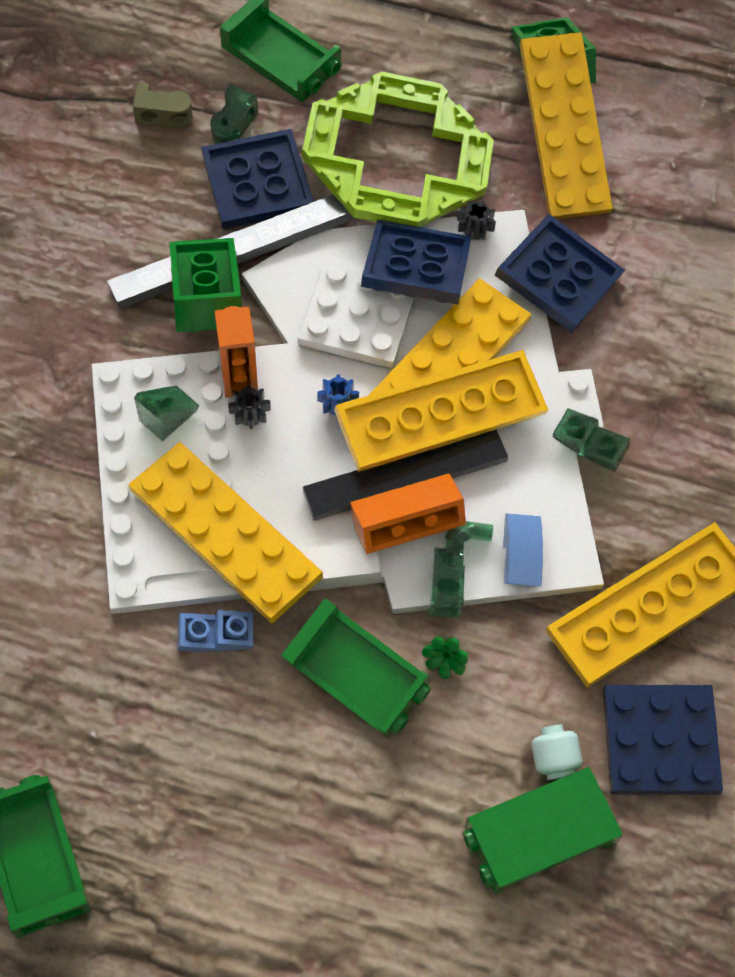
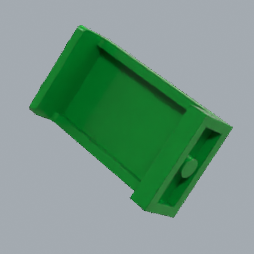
[220,0,342,102]
[281,598,432,738]
[462,766,623,895]
[0,775,91,939]

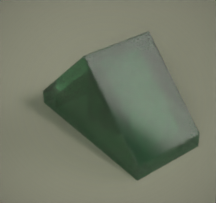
[134,385,200,441]

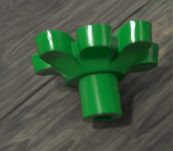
[422,637,468,679]

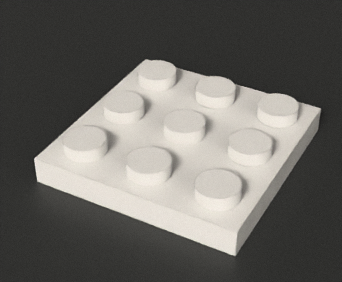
[297,259,415,369]

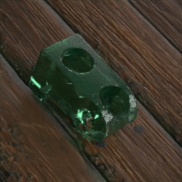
[210,83,258,144]
[428,547,465,618]

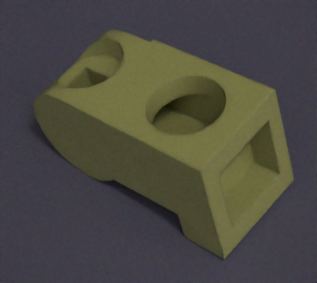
[133,82,193,128]

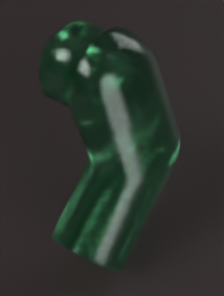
[445,521,493,553]

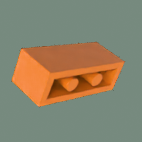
[214,306,258,398]
[350,474,466,554]

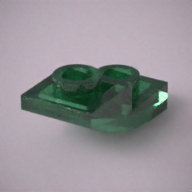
[553,408,630,472]

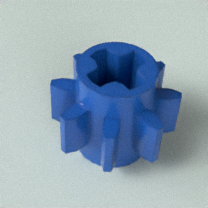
[317,374,359,418]

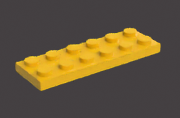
[519,32,613,219]
[369,278,531,395]
[334,350,549,472]
[128,442,323,624]
[545,522,735,688]

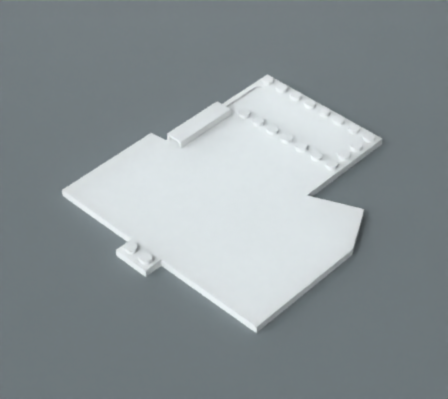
[92,210,604,614]

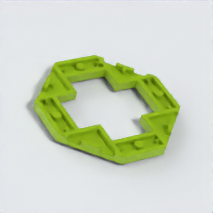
[301,72,494,227]

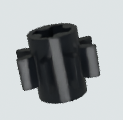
[457,201,496,240]
[228,385,271,429]

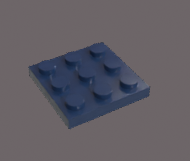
[201,129,314,229]
[494,214,625,333]
[361,219,472,305]
[603,685,723,795]

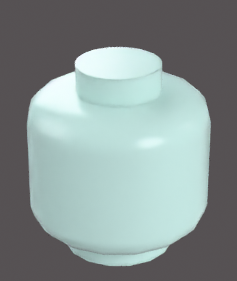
[531,724,583,780]

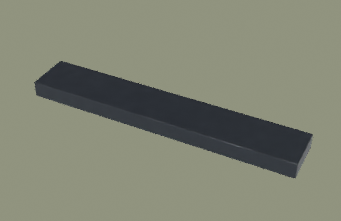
[303,429,508,521]

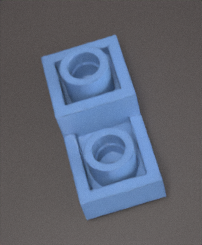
[503,513,543,587]
[177,610,253,652]

